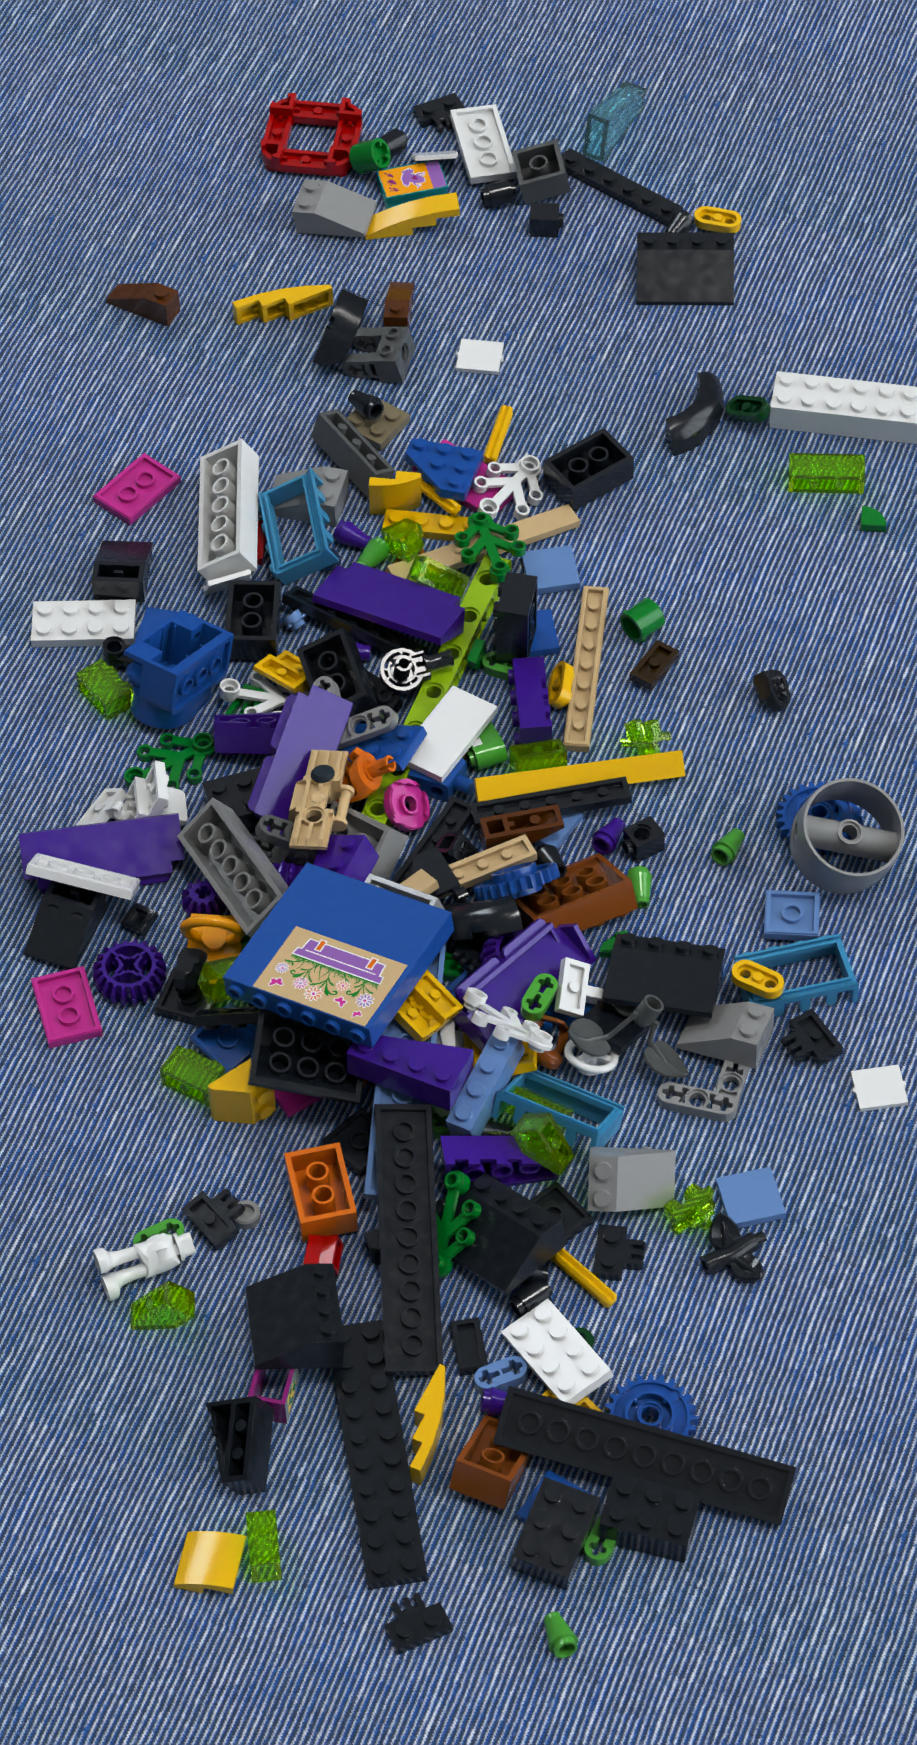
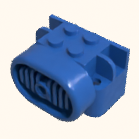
[123,610,234,729]

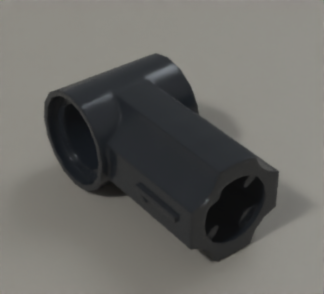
[102,636,133,671]

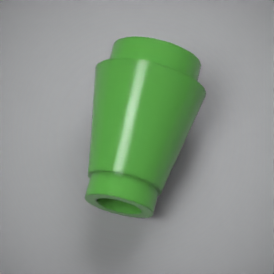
[357,537,391,568]
[711,828,745,866]
[627,866,652,909]
[543,1611,578,1658]

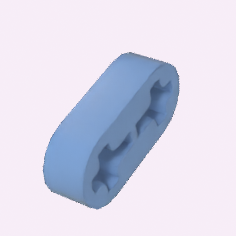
[474,1356,528,1395]

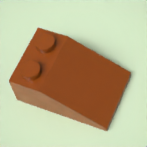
[449,1415,532,1510]

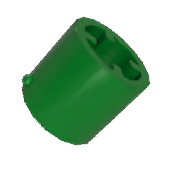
[349,138,391,175]
[620,598,665,642]

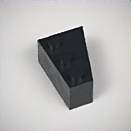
[206,1396,274,1495]

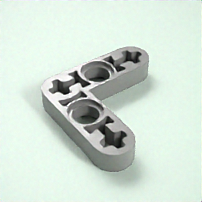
[313,676,398,750]
[657,1060,750,1122]

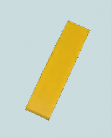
[365,192,460,240]
[232,285,334,325]
[410,1364,446,1485]

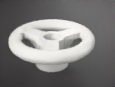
[564,1040,618,1076]

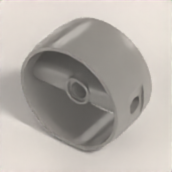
[790,778,905,894]

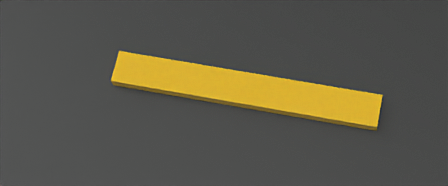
[474,750,685,802]

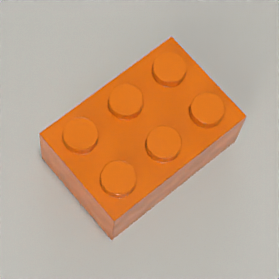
[284,1142,358,1242]

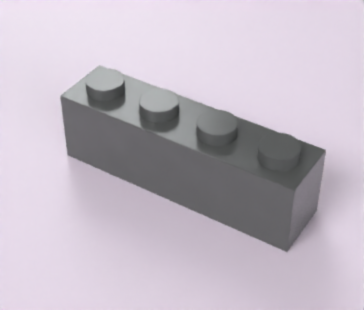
[311,409,395,498]

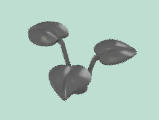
[567,995,689,1078]

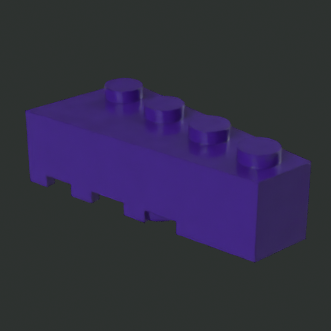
[508,656,552,759]
[213,712,281,756]
[314,835,379,882]
[347,1036,473,1111]
[440,1136,559,1193]

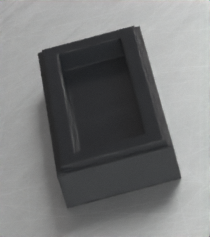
[450,1317,488,1376]

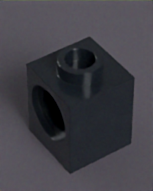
[621,816,665,863]

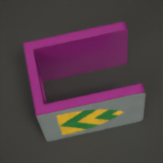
[247,1369,299,1424]

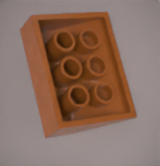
[514,853,638,931]

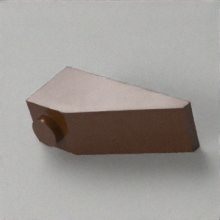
[383,282,415,330]
[106,283,180,327]
[479,804,564,851]

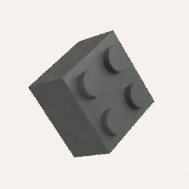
[511,139,571,204]

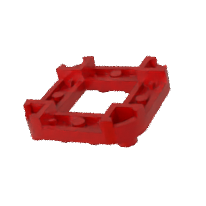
[261,93,363,177]

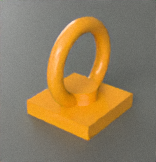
[180,913,245,971]

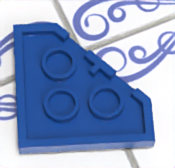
[405,438,484,502]

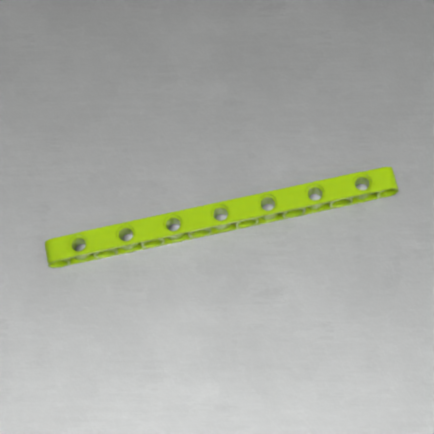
[362,554,512,827]

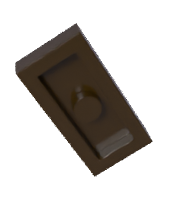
[629,640,679,691]

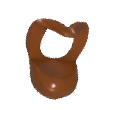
[533,1015,569,1070]

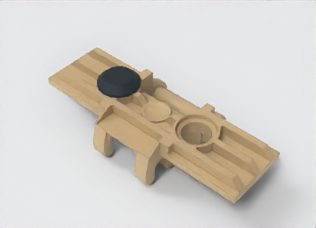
[288,750,355,850]

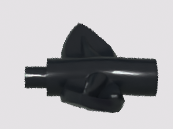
[700,1212,767,1283]

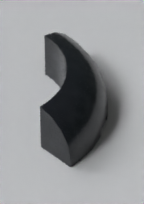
[313,287,369,366]
[666,372,724,456]
[442,895,523,941]

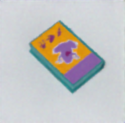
[376,159,448,209]

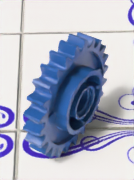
[776,781,862,856]
[473,862,560,901]
[604,1373,698,1437]

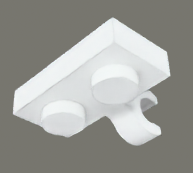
[76,788,132,826]
[554,957,604,1019]

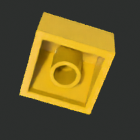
[207,1059,276,1124]

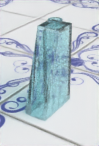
[582,81,646,162]

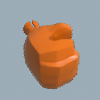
[335,747,396,803]

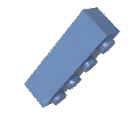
[446,1026,525,1136]

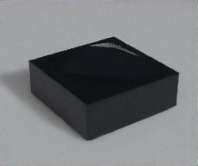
[120,902,159,937]

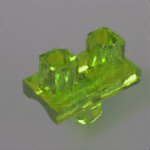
[620,719,672,756]
[664,1183,715,1235]

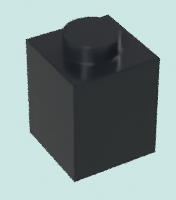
[529,202,564,238]

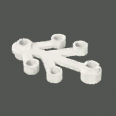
[472,455,543,520]
[219,672,310,714]
[463,987,553,1053]

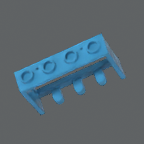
[258,467,339,585]
[734,934,859,1017]
[491,1070,625,1158]

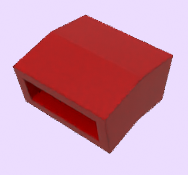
[303,1234,344,1275]

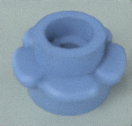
[282,609,306,632]

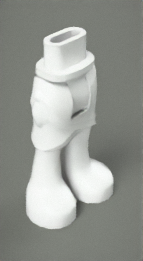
[92,1232,196,1301]

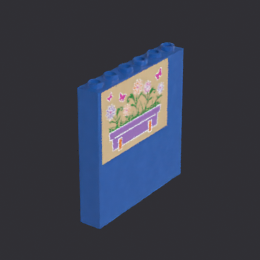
[223,863,454,1048]

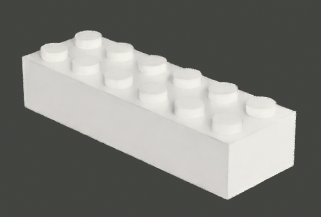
[769,371,917,444]
[197,439,259,581]

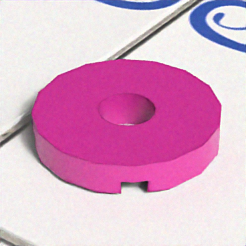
[384,778,430,832]

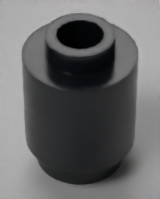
[379,128,408,158]
[480,179,517,208]
[509,1278,553,1318]

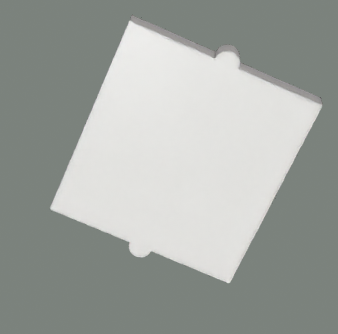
[412,151,458,161]
[456,339,504,375]
[203,569,252,595]
[851,1065,908,1112]

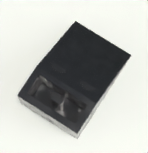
[91,540,153,602]
[24,881,107,969]

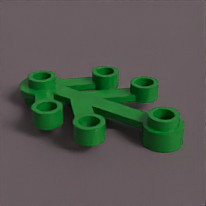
[454,512,526,584]
[124,732,215,790]
[436,1170,481,1278]

